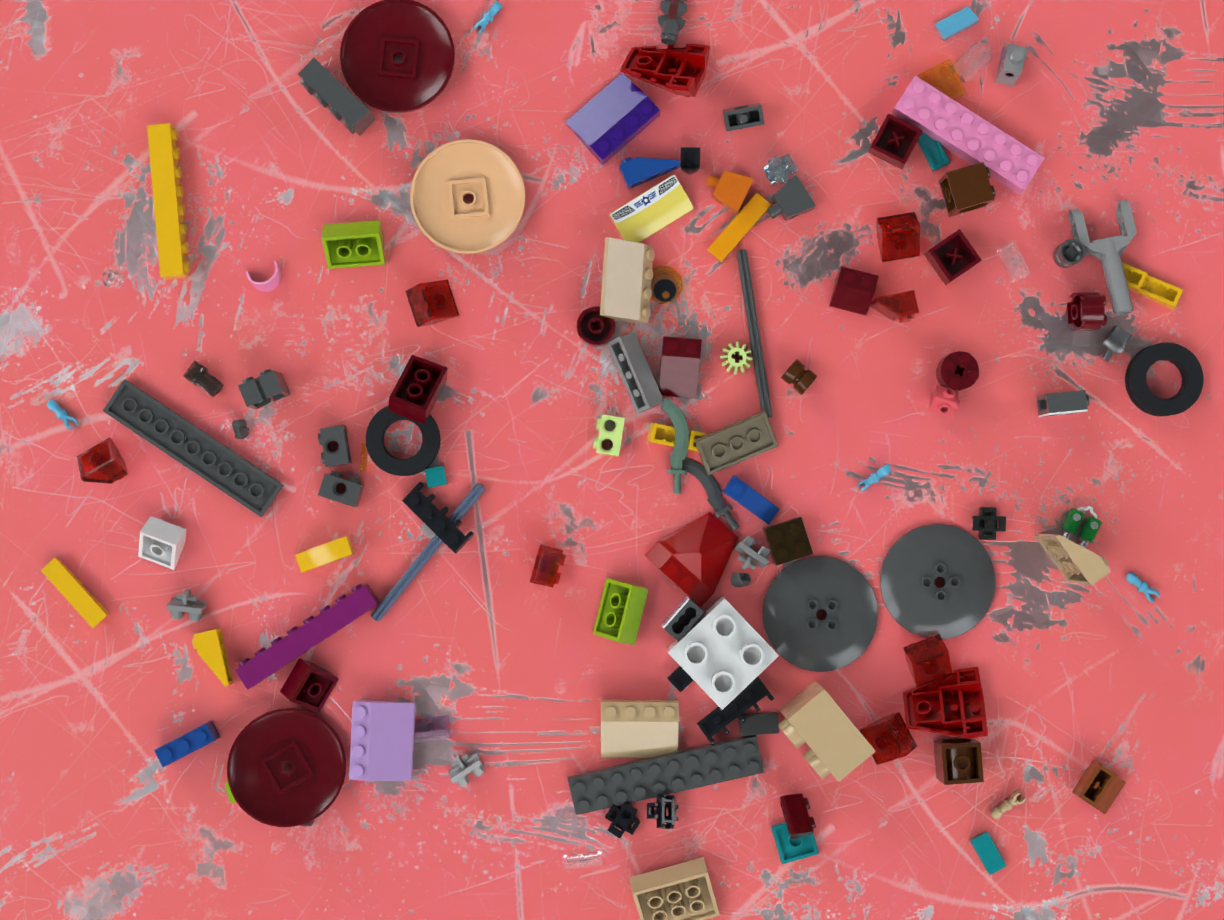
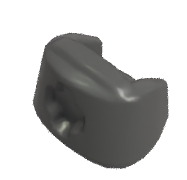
[232,419,249,439]
[731,573,751,587]

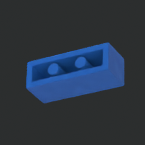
[154,720,220,767]

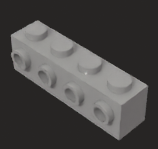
[607,332,663,414]

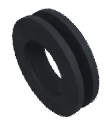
[1125,343,1204,416]
[366,405,441,476]

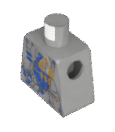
[994,44,1027,87]

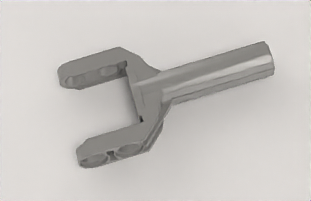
[1068,199,1137,315]

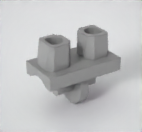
[734,536,771,570]
[166,589,207,622]
[448,752,485,787]

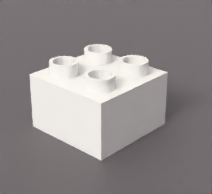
[667,596,779,710]

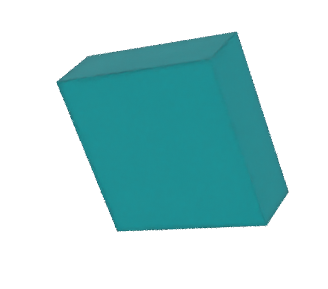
[424,466,447,488]

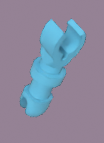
[474,1,503,34]
[47,400,79,431]
[857,464,892,491]
[1126,572,1160,603]

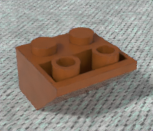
[1072,760,1126,814]

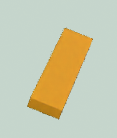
[707,193,771,263]

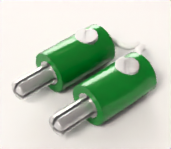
[1062,506,1102,548]

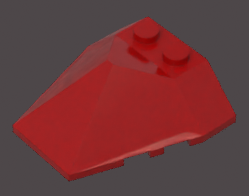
[620,44,710,97]
[644,512,738,607]
[903,667,988,738]

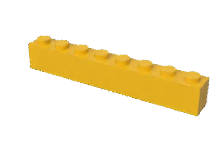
[147,123,191,280]

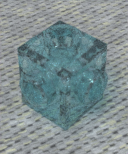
[763,154,798,185]

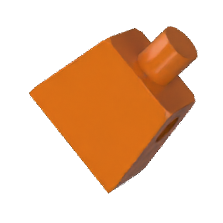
[705,170,754,215]

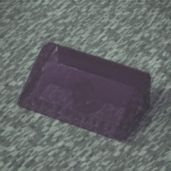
[414,715,452,743]

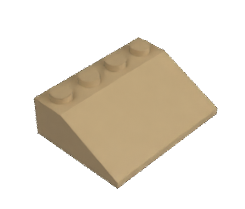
[600,237,654,323]
[1035,534,1111,586]
[601,699,679,758]
[629,857,720,920]

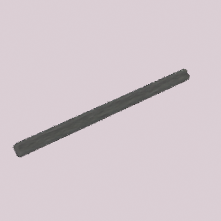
[737,249,773,418]

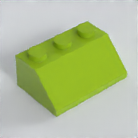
[321,220,385,269]
[593,578,649,645]

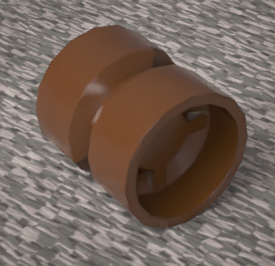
[781,359,817,395]

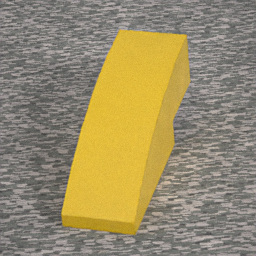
[295,536,355,573]

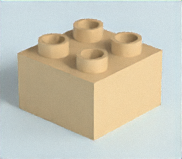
[778,681,876,782]

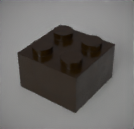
[762,517,813,566]

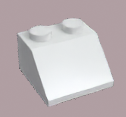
[138,516,186,570]

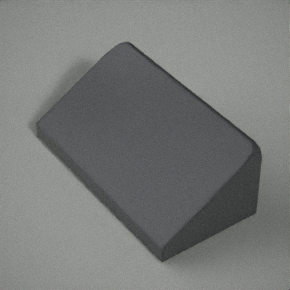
[739,712,779,736]

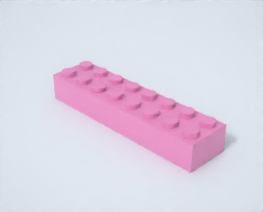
[891,76,1045,195]

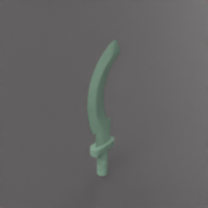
[661,398,689,494]

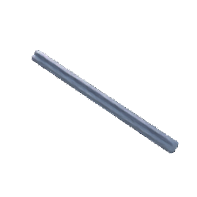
[371,483,485,622]

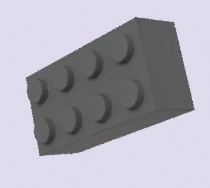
[298,58,375,136]

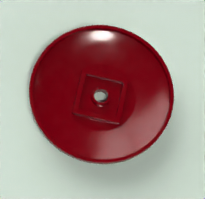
[340,0,455,113]
[227,708,346,827]

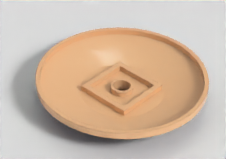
[410,139,525,254]

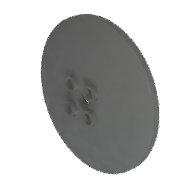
[880,524,996,639]
[762,556,878,672]

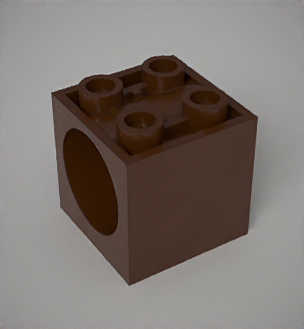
[939,162,995,217]
[934,738,984,785]

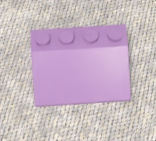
[349,699,416,781]

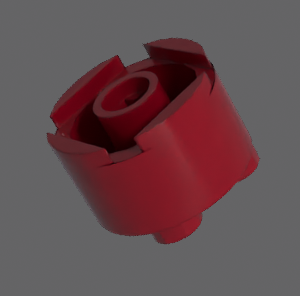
[1066,292,1107,331]
[577,306,615,347]
[936,351,979,391]

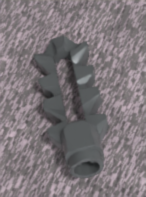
[658,0,687,45]

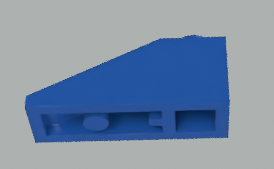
[619,157,681,190]
[722,476,779,525]

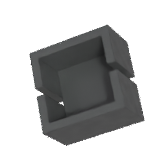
[238,369,291,409]

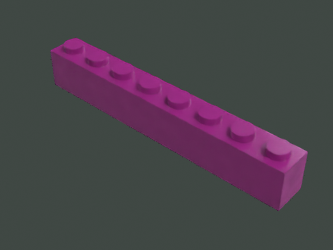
[235,584,380,690]

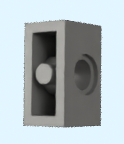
[722,103,764,131]
[318,425,352,467]
[318,471,364,507]

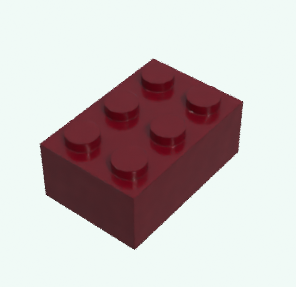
[388,355,448,424]

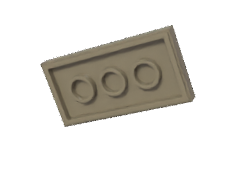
[694,411,778,476]

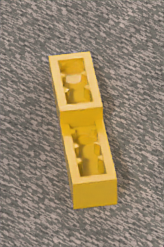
[1103,262,1183,310]
[646,423,707,452]
[41,557,110,628]

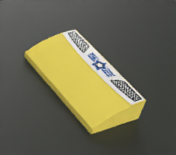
[609,174,694,243]

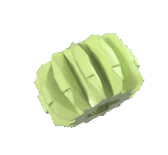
[720,341,753,374]

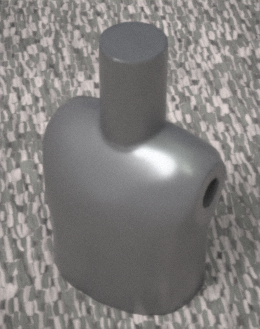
[1101,326,1132,362]

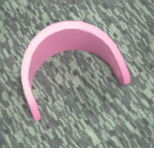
[246,261,281,292]

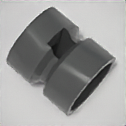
[1053,239,1085,268]

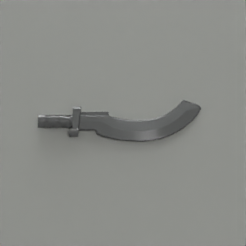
[682,458,740,531]

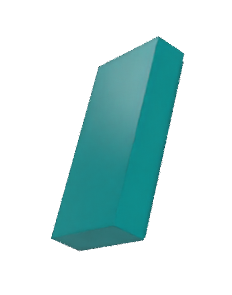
[917,133,950,172]
[969,831,1007,875]

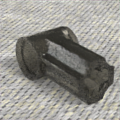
[183,360,224,397]

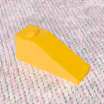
[192,628,234,687]

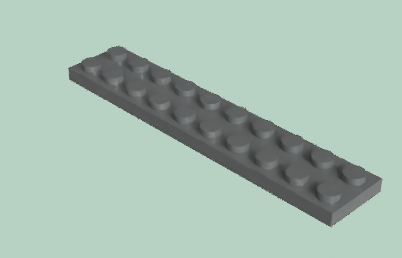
[103,379,284,517]
[568,735,764,815]

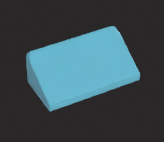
[934,6,979,41]

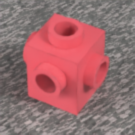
[928,385,960,417]

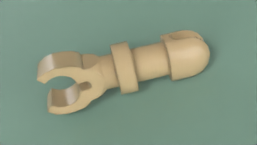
[990,790,1026,819]

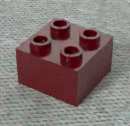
[869,114,923,170]
[924,229,982,285]

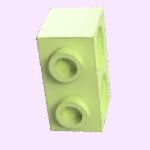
[593,414,625,457]

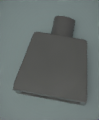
[767,175,816,221]

